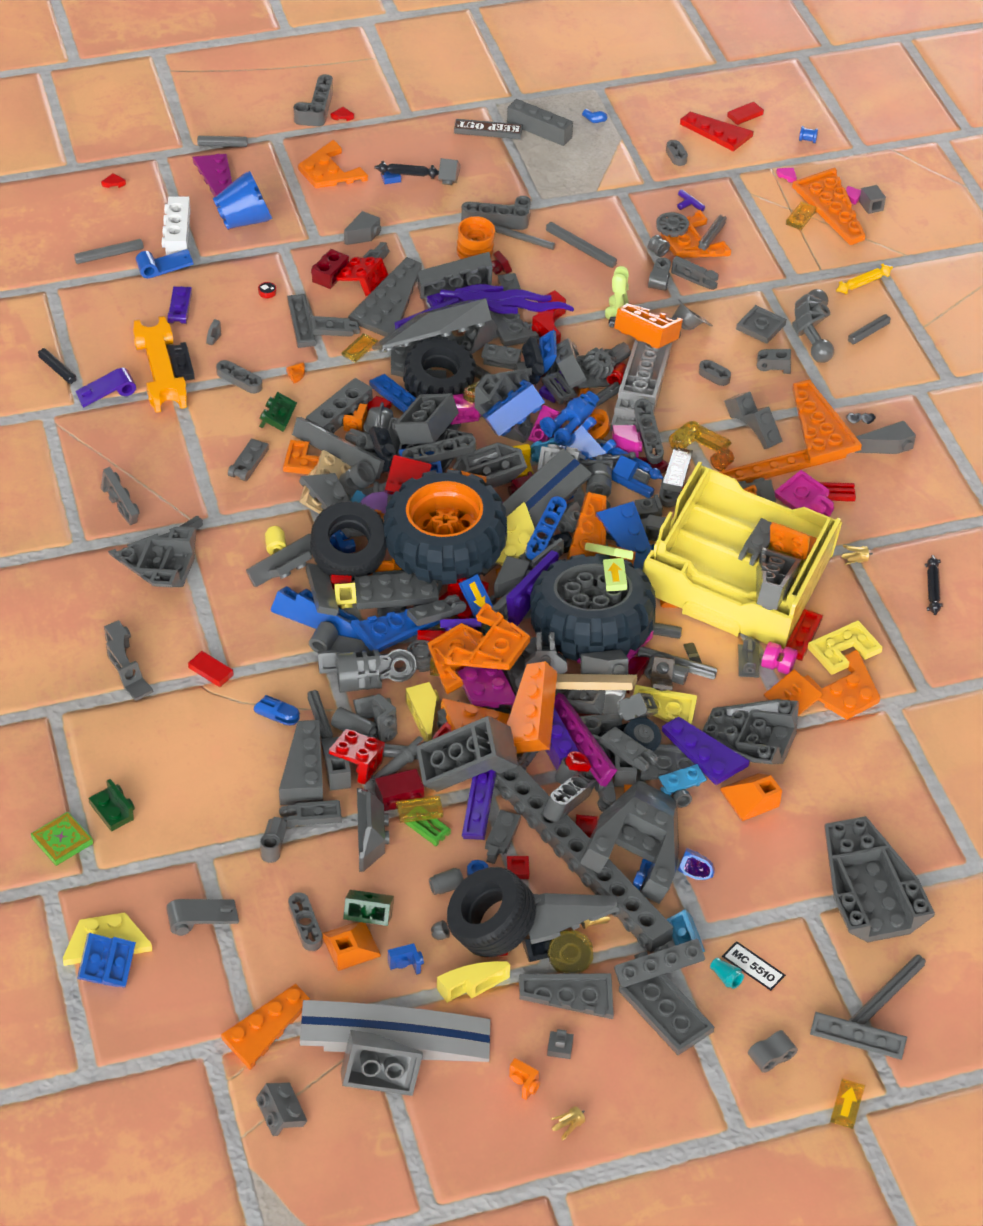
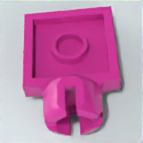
[774,470,834,517]

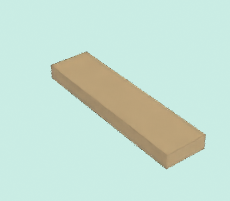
[556,674,637,690]

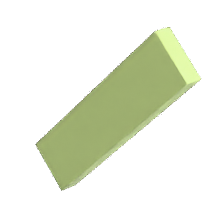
[584,542,634,559]

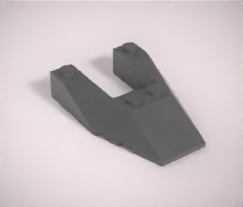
[579,780,679,904]

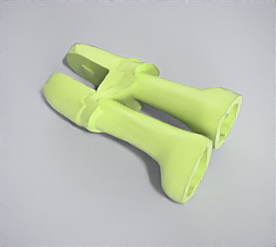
[605,266,629,319]

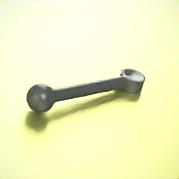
[596,452,636,460]

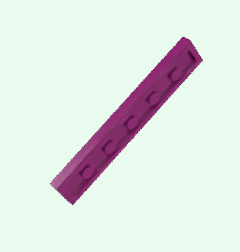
[554,693,617,787]

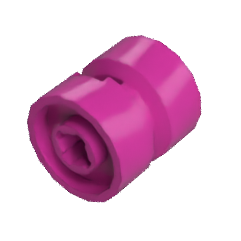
[761,641,798,675]

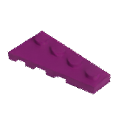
[193,154,232,197]

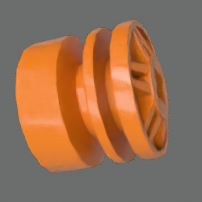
[457,216,495,259]

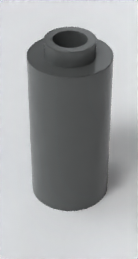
[331,707,378,739]

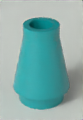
[710,958,744,989]

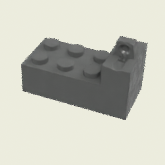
[416,716,519,792]

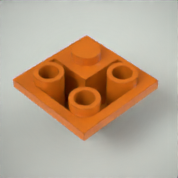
[720,773,782,821]
[322,922,381,971]

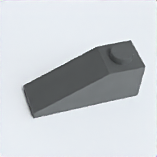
[855,421,916,454]

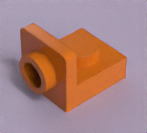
[343,403,368,432]
[509,1058,540,1100]

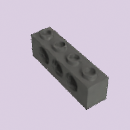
[306,378,373,434]

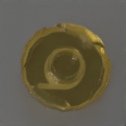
[548,930,593,974]

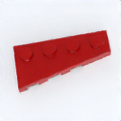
[680,111,754,152]

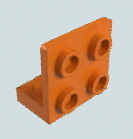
[770,522,817,561]

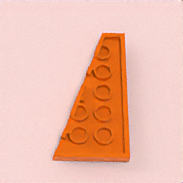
[792,167,865,245]
[792,379,862,464]

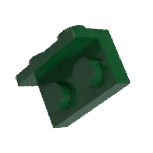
[259,392,297,432]
[88,779,135,832]

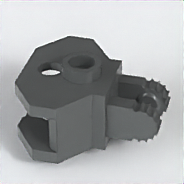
[525,632,567,674]

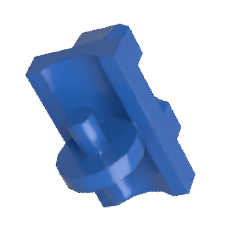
[330,530,356,553]

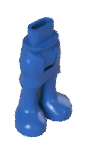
[540,391,600,446]

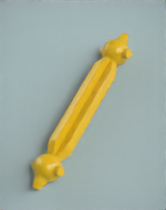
[836,263,893,295]

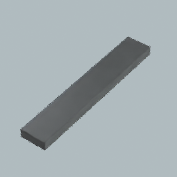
[292,417,385,479]

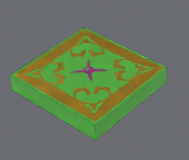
[31,812,93,866]

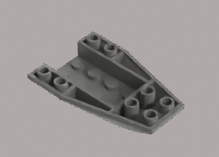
[824,816,935,943]

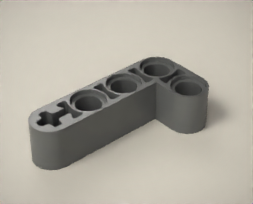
[293,74,333,126]
[461,196,531,230]
[542,757,597,821]

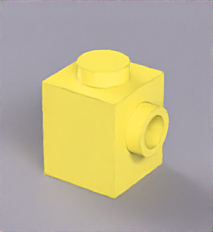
[335,583,357,609]

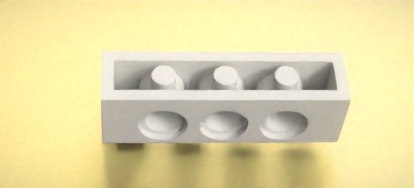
[162,197,190,255]

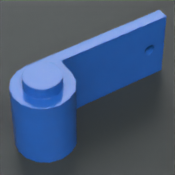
[136,249,194,278]

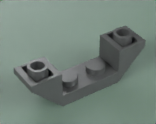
[556,338,587,389]

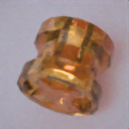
[710,447,735,471]

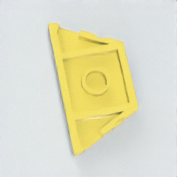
[495,502,535,566]
[63,912,152,966]

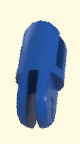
[254,695,300,726]

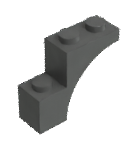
[724,392,783,449]

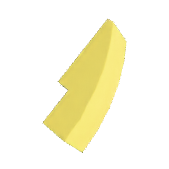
[437,961,510,1003]

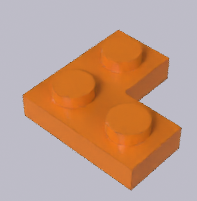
[283,440,320,474]

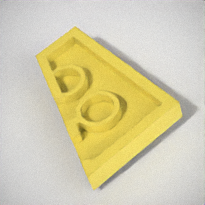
[633,685,697,724]

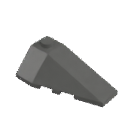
[529,893,619,944]

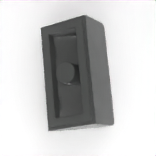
[566,690,606,715]

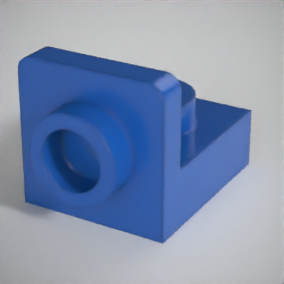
[388,943,424,975]

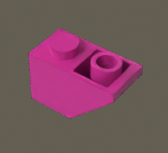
[528,405,562,443]
[612,425,642,458]

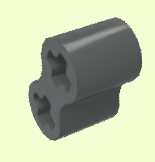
[748,1030,798,1073]

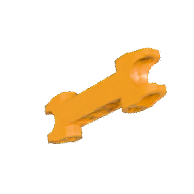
[133,316,187,412]

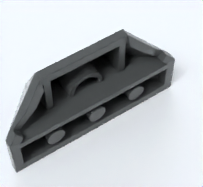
[452,443,527,488]
[357,788,389,872]

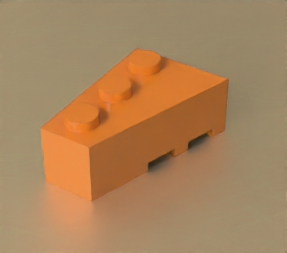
[614,304,683,348]

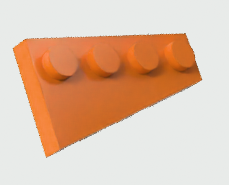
[566,492,606,561]
[221,983,310,1070]

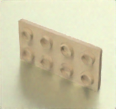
[299,450,352,514]

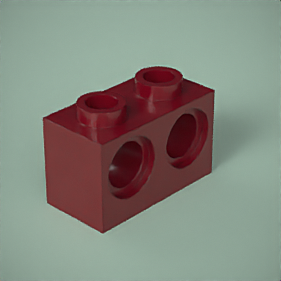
[311,249,349,289]

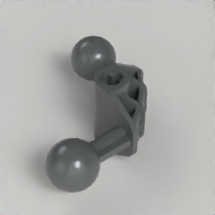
[792,289,834,363]

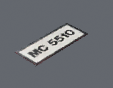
[722,941,786,991]

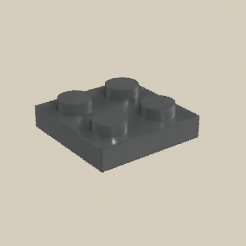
[736,305,787,344]

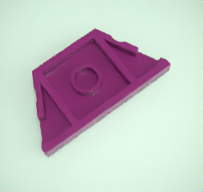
[458,666,516,708]

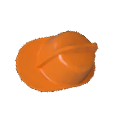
[583,409,610,440]

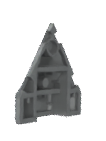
[475,368,533,443]
[108,526,196,587]

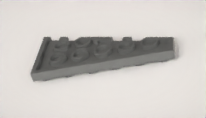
[348,257,422,337]

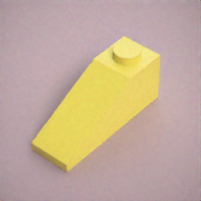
[406,682,439,742]

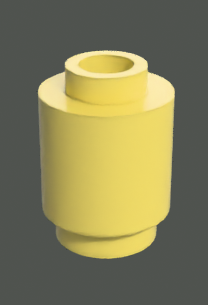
[265,526,286,555]

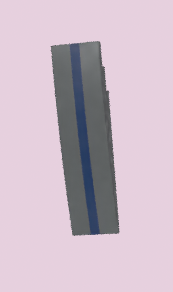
[481,448,592,576]

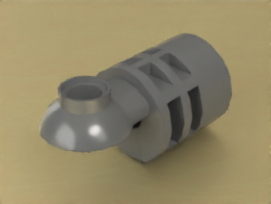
[336,649,417,693]

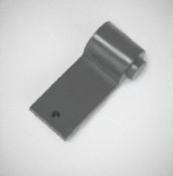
[309,622,370,653]
[166,899,239,936]

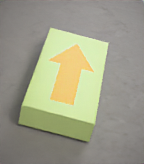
[603,558,627,591]

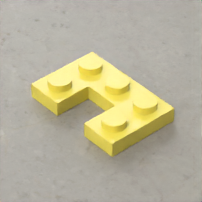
[808,621,882,675]

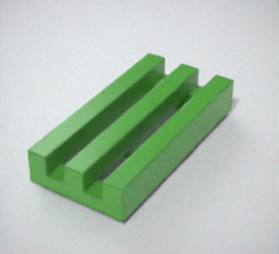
[404,806,451,846]

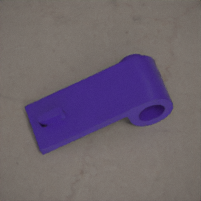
[75,368,136,408]

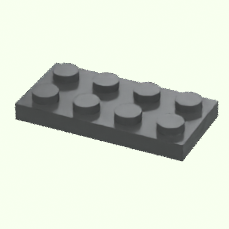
[354,572,439,610]
[619,974,715,1055]

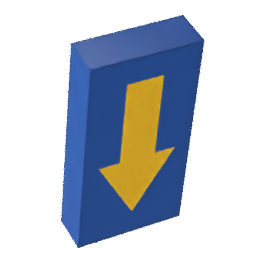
[458,574,493,619]

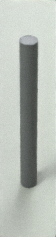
[493,224,555,250]

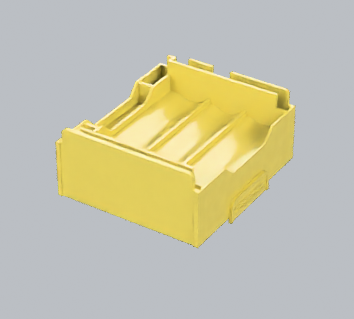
[642,461,842,649]

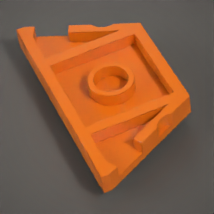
[441,698,510,731]

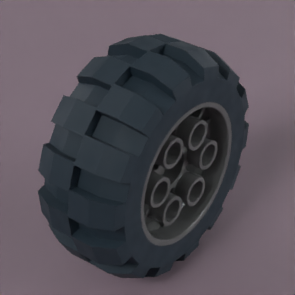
[530,554,656,661]

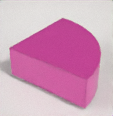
[776,168,797,183]
[846,186,861,205]

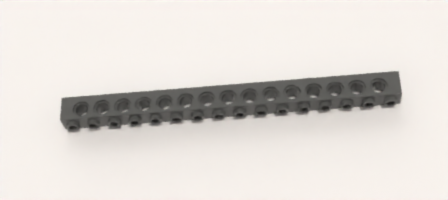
[437,700,673,953]

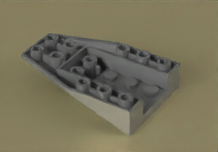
[372,298,492,352]

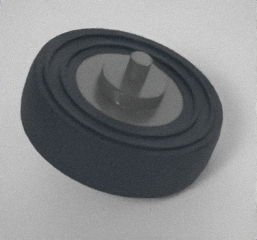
[623,717,662,752]

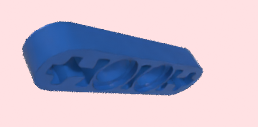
[525,496,567,560]

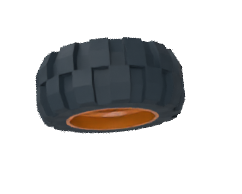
[383,469,507,584]

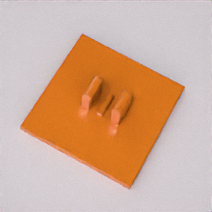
[764,669,823,716]

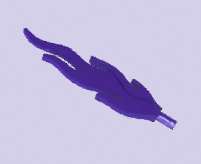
[440,284,574,314]

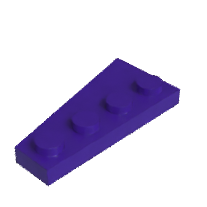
[506,550,559,626]
[662,717,750,785]

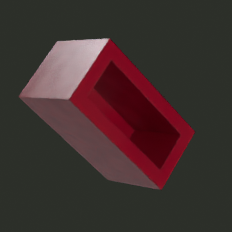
[375,768,424,811]

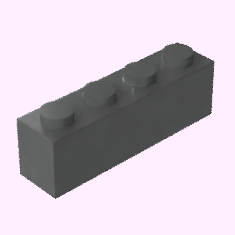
[507,99,573,146]

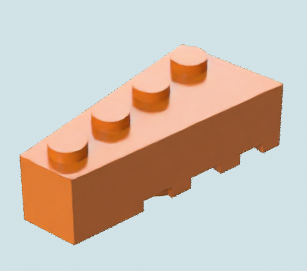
[507,661,557,754]

